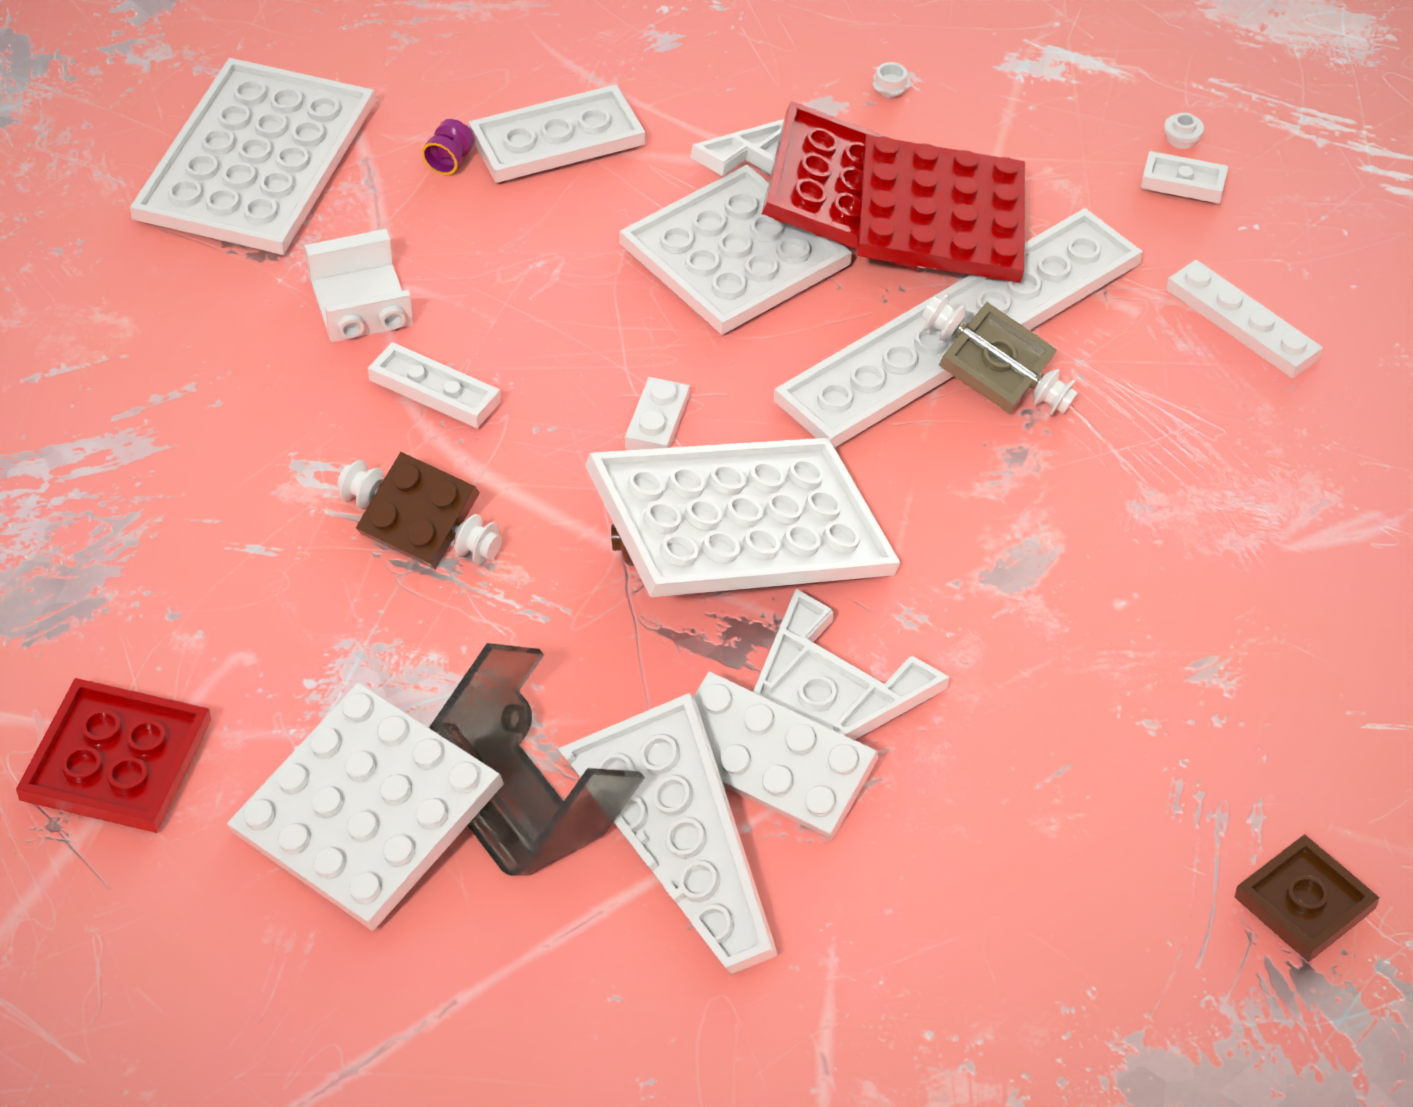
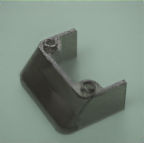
[429,643,645,876]

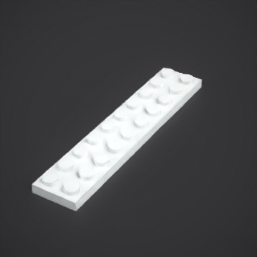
[774,208,1143,448]

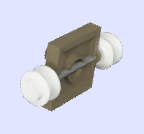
[921,294,1078,416]

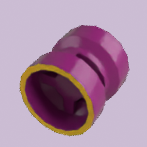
[421,119,475,175]

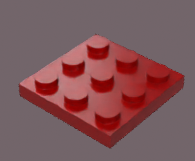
[16,678,211,833]

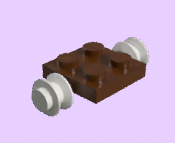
[337,451,502,570]

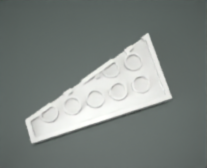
[558,693,778,974]

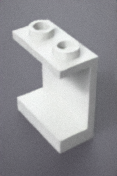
[305,229,413,343]

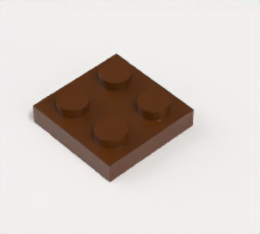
[1234,834,1380,963]

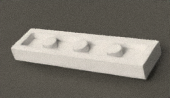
[1166,259,1323,379]

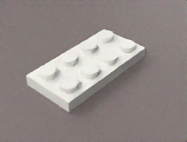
[468,84,645,183]
[693,671,879,840]

